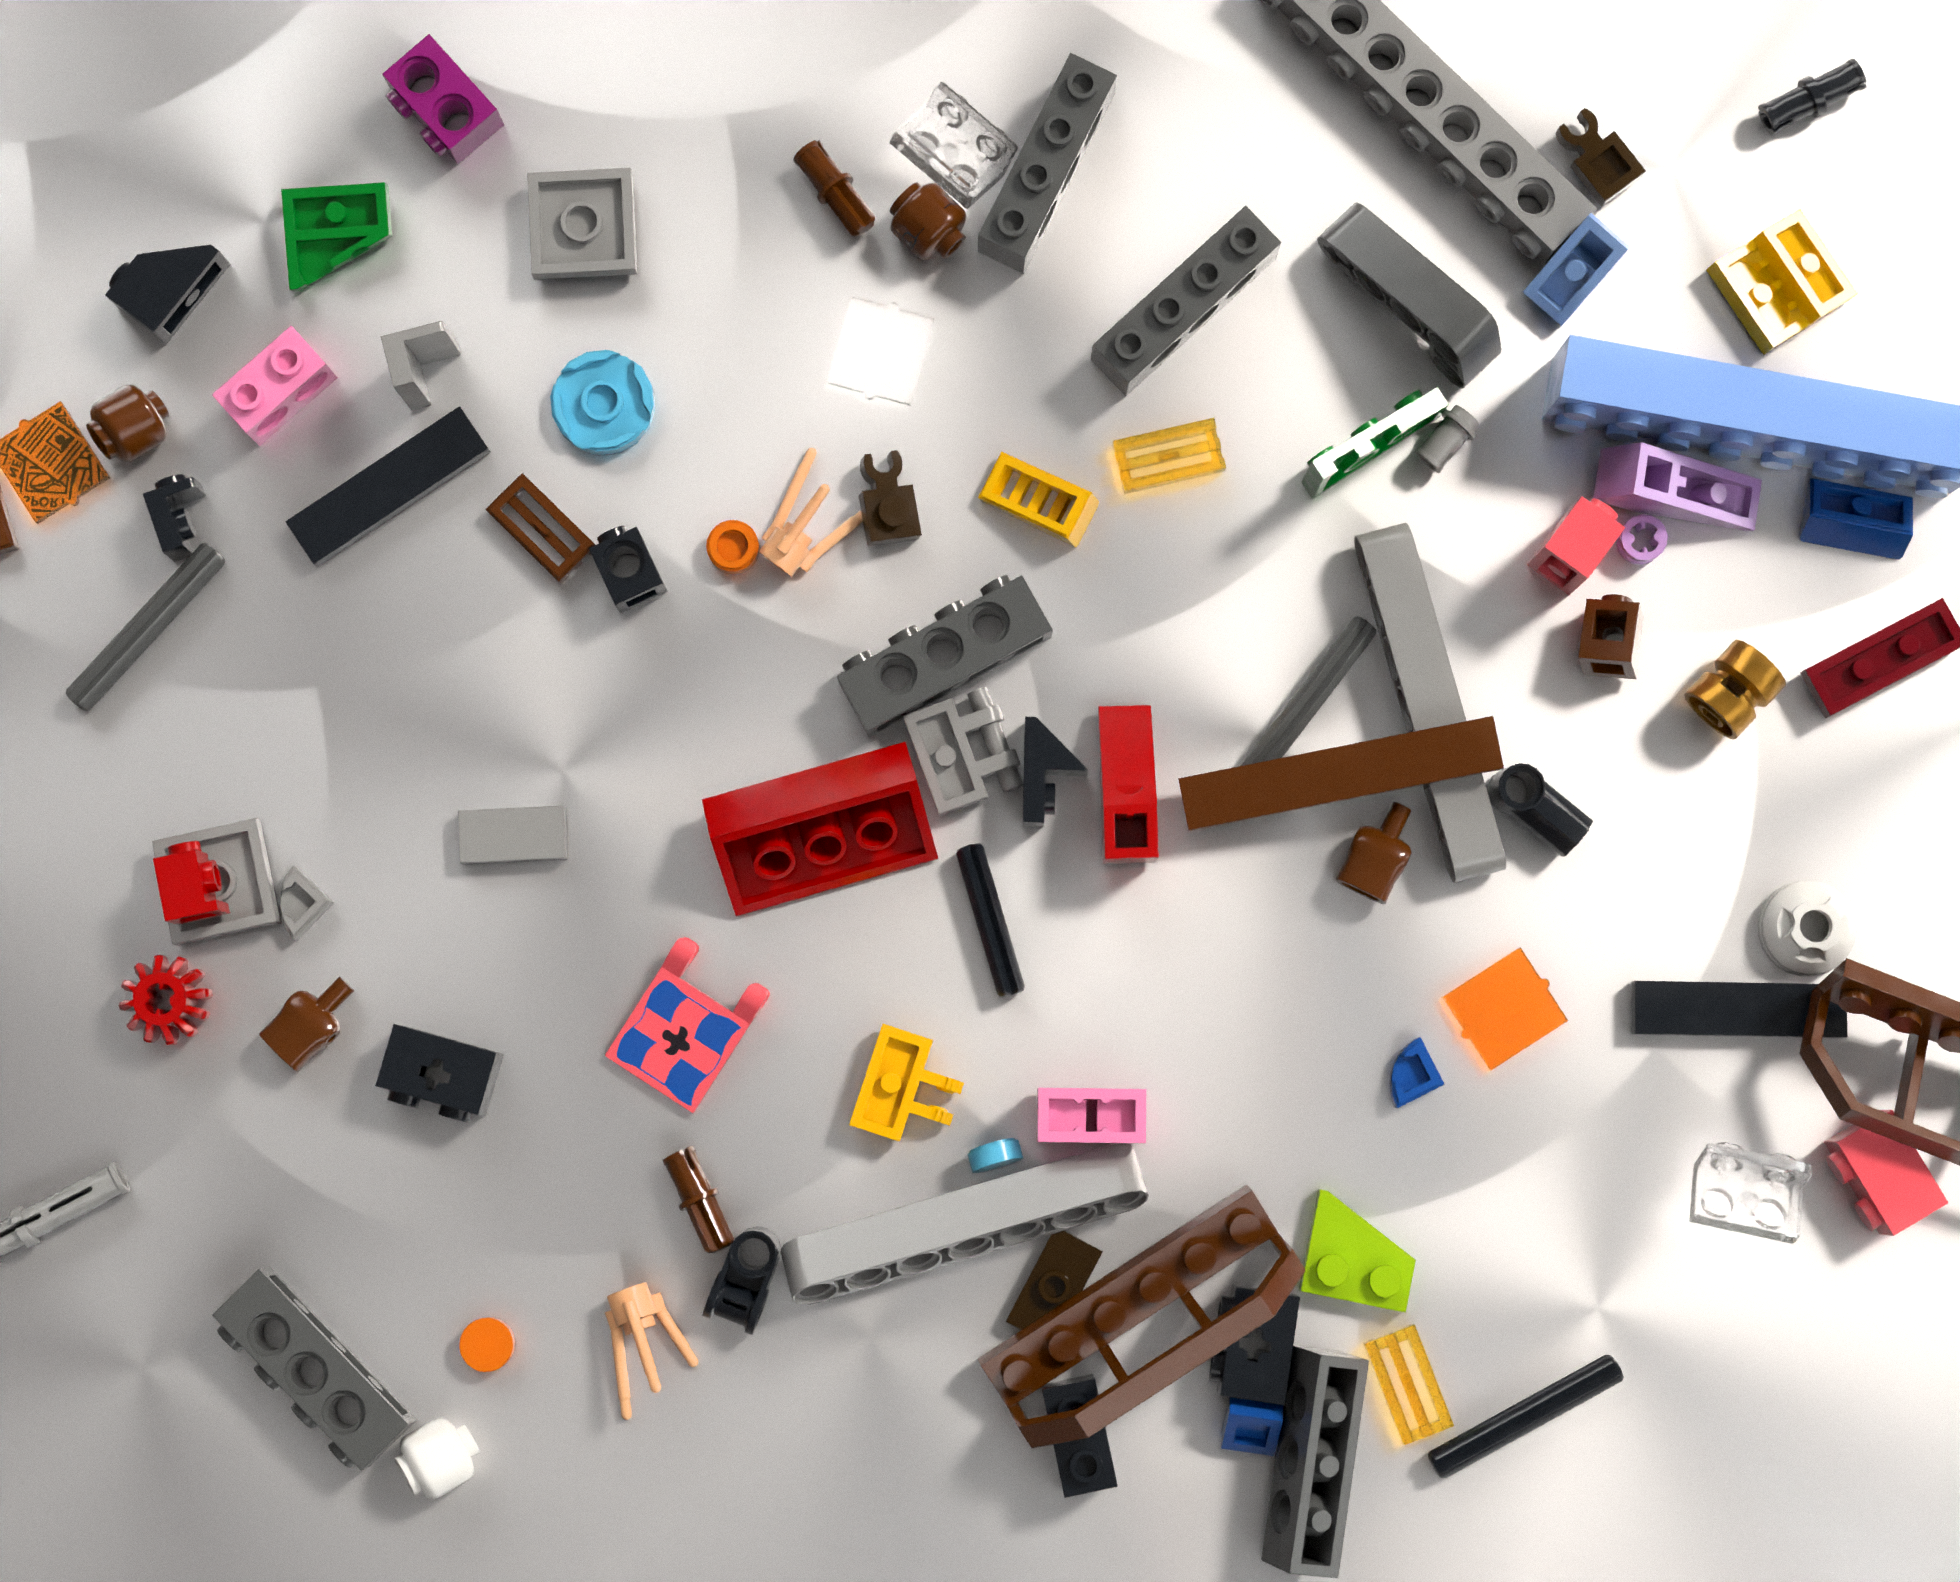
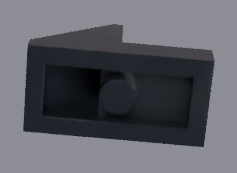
[1022,716,1088,827]

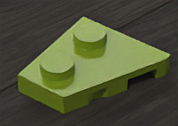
[1299,1189,1416,1313]

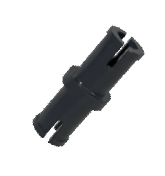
[1758,58,1867,135]

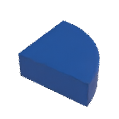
[1389,1037,1445,1108]

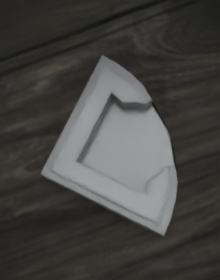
[280,865,335,941]

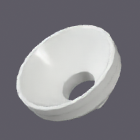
[1758,880,1857,976]

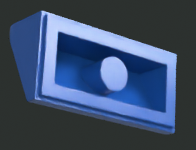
[1800,478,1913,559]

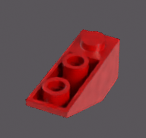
[1098,705,1159,864]

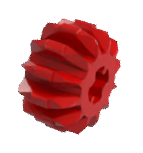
[118,955,213,1045]

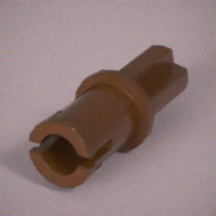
[793,140,875,237]
[662,1146,734,1254]

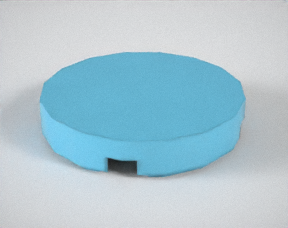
[550,350,656,455]

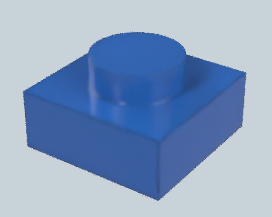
[1221,1397,1283,1456]

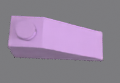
[1593,442,1762,531]

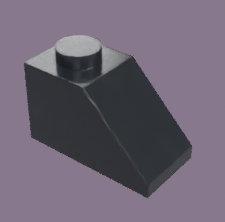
[105,244,231,345]

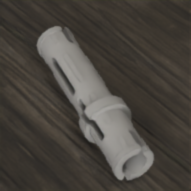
[0,1162,130,1257]

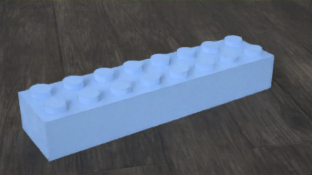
[1541,335,1960,498]

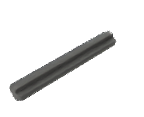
[65,543,225,711]
[1241,616,1377,766]

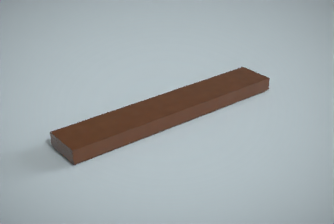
[1178,716,1504,831]

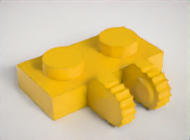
[849,1024,964,1142]

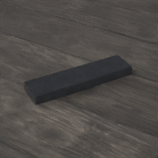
[285,406,491,567]
[1631,981,1848,1038]

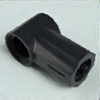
[1488,763,1594,857]

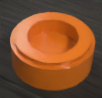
[706,520,760,575]
[459,1317,516,1372]

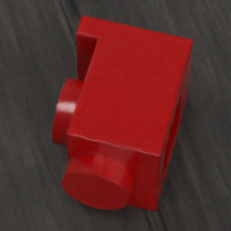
[153,841,230,925]

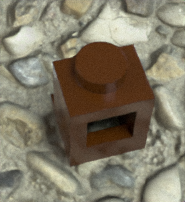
[1578,594,1644,680]

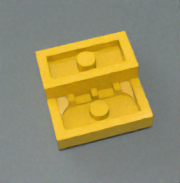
[1706,209,1858,355]

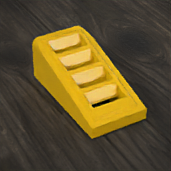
[978,451,1099,547]

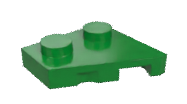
[281,182,393,291]

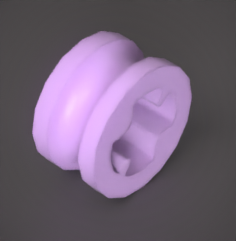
[1616,514,1668,565]

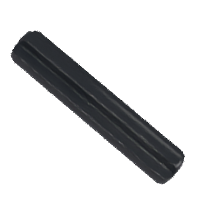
[956,843,1025,997]

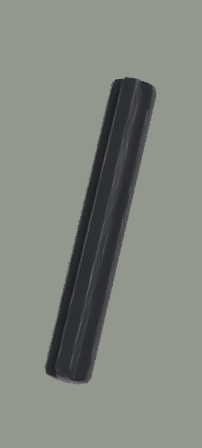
[1428,1355,1624,1478]

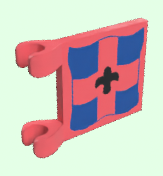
[605,937,770,1113]

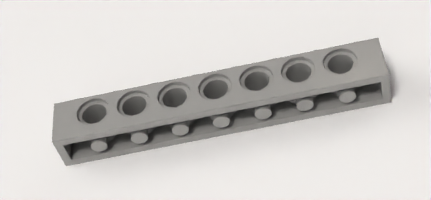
[1260,0,1597,265]

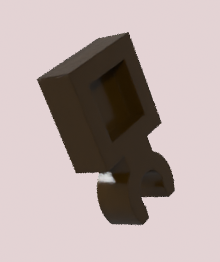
[1555,108,1646,207]
[858,450,922,546]

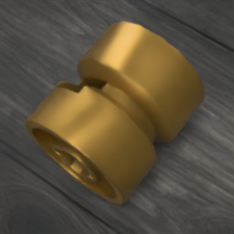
[1684,639,1786,740]

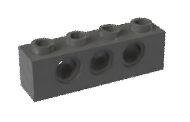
[978,52,1117,274]
[1091,205,1282,396]
[837,575,1053,737]
[212,1267,417,1471]
[1261,1345,1369,1578]

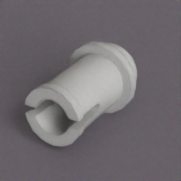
[1414,405,1480,473]

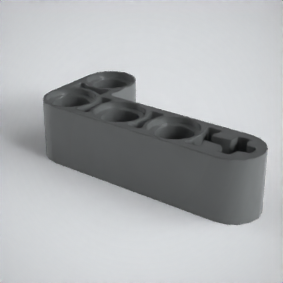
[1317,202,1502,389]

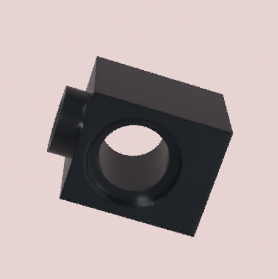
[589,526,668,613]

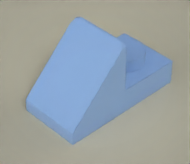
[1523,213,1630,326]

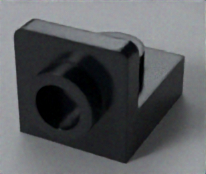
[143,474,206,562]

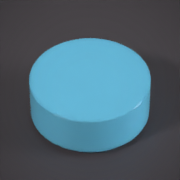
[967,1138,1024,1173]

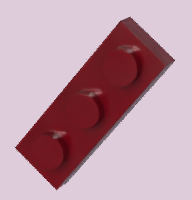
[1800,598,1960,718]

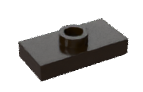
[1006,1231,1103,1330]

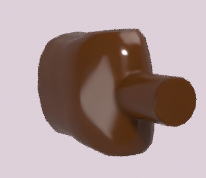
[1336,802,1412,904]
[259,976,354,1072]

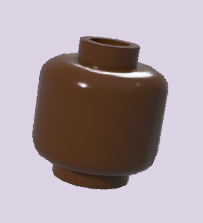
[86,384,169,462]

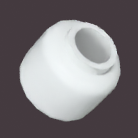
[394,1417,479,1499]

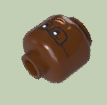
[889,182,967,260]

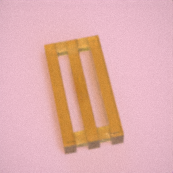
[1112,418,1226,494]
[1363,1324,1454,1445]

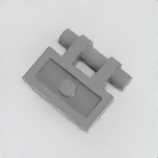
[903,687,1023,816]

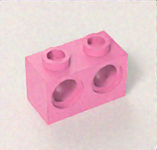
[212,326,338,446]
[1037,1088,1146,1143]

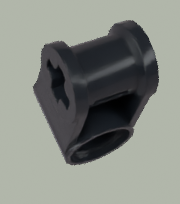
[702,1226,781,1335]

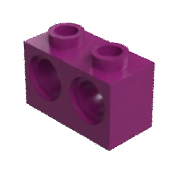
[382,34,504,164]

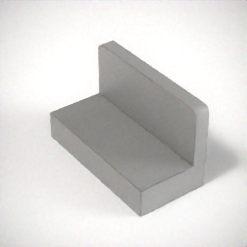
[380,321,461,410]

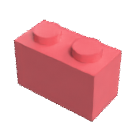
[1527,496,1626,595]
[1824,1110,1948,1236]

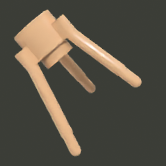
[759,448,863,577]
[605,1282,699,1420]

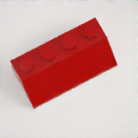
[702,742,939,916]

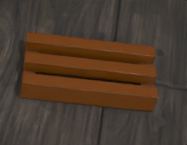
[485,473,595,584]

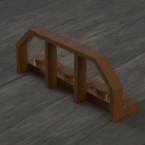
[1799,958,1960,1166]
[977,1184,1306,1448]

